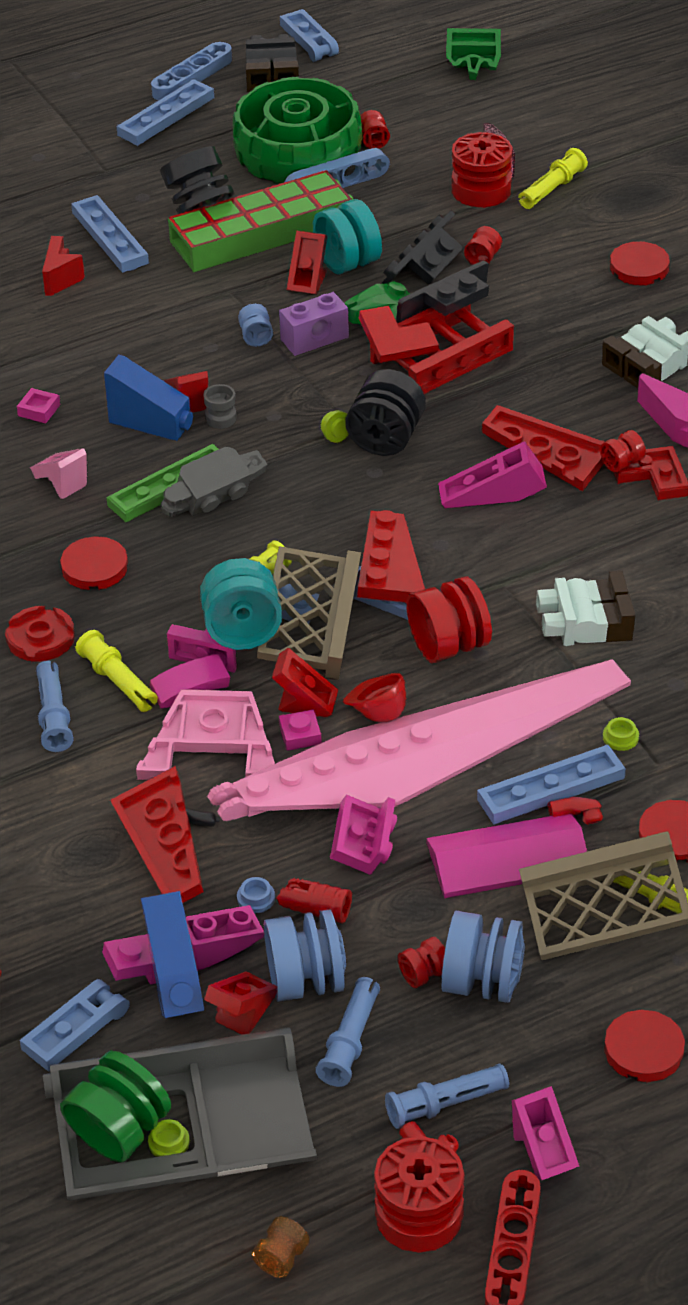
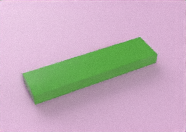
[107,444,219,522]

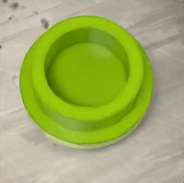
[321,411,349,443]
[603,717,639,751]
[148,1119,190,1157]

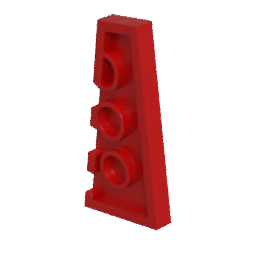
[482,405,604,491]
[357,510,425,603]
[110,766,204,903]

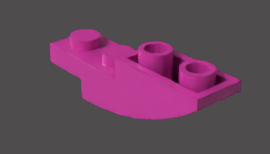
[102,905,264,985]

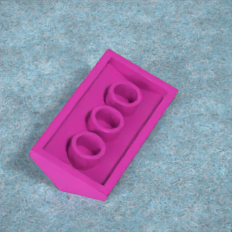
[426,814,587,898]

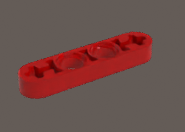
[485,1170,540,1305]

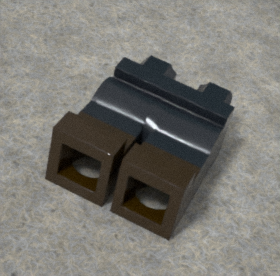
[246,34,299,92]

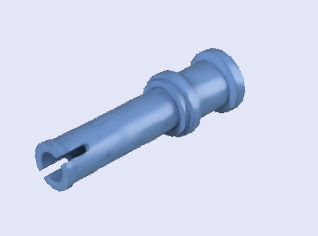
[36,661,73,752]
[316,977,380,1087]
[385,1063,509,1129]

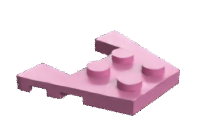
[136,690,275,780]

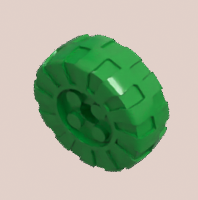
[233,77,362,184]

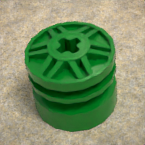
[60,1050,171,1163]

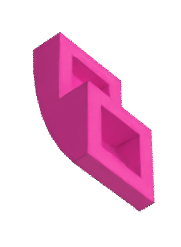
[150,654,230,708]

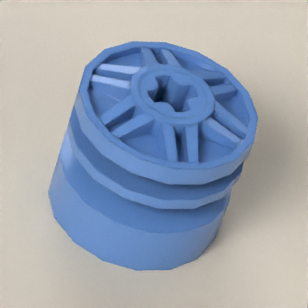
[264,909,346,1002]
[441,911,525,1003]

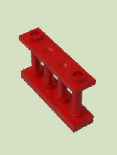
[370,304,514,394]

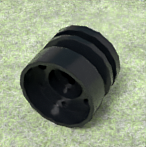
[159,146,235,214]
[345,369,426,456]

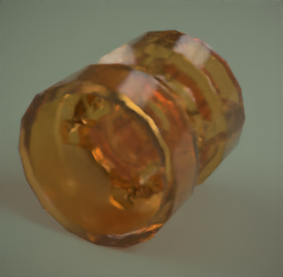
[251,1216,310,1278]

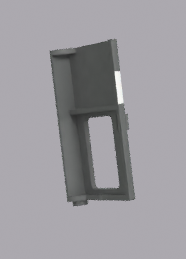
[43,1027,317,1201]

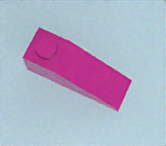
[637,373,688,448]
[438,441,547,508]

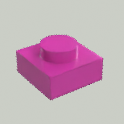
[17,388,60,423]
[279,710,322,751]

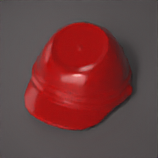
[343,673,406,723]

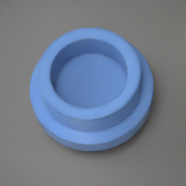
[237,877,275,913]

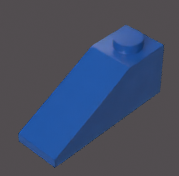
[141,891,204,1018]

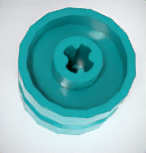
[313,199,382,275]
[200,558,282,650]

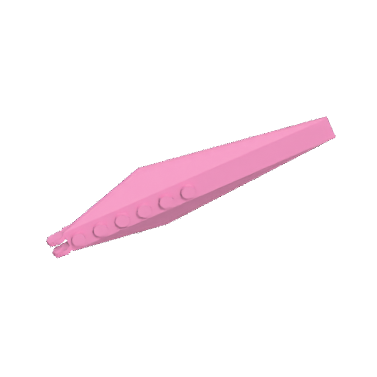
[207,659,631,822]

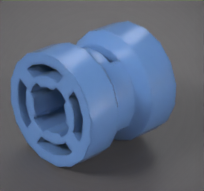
[238,303,273,347]

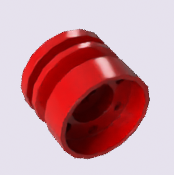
[451,132,513,208]
[406,576,492,663]
[374,1136,464,1253]

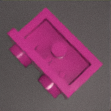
[330,794,397,875]

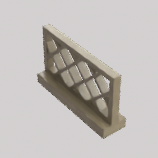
[257,546,361,680]
[519,831,688,960]

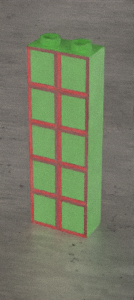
[168,170,353,272]

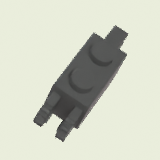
[161,447,267,517]

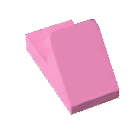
[30,448,87,499]

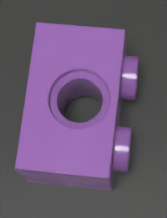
[279,292,349,356]

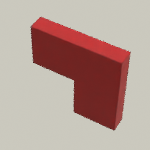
[359,305,439,363]
[613,446,688,500]

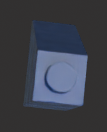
[104,355,193,441]

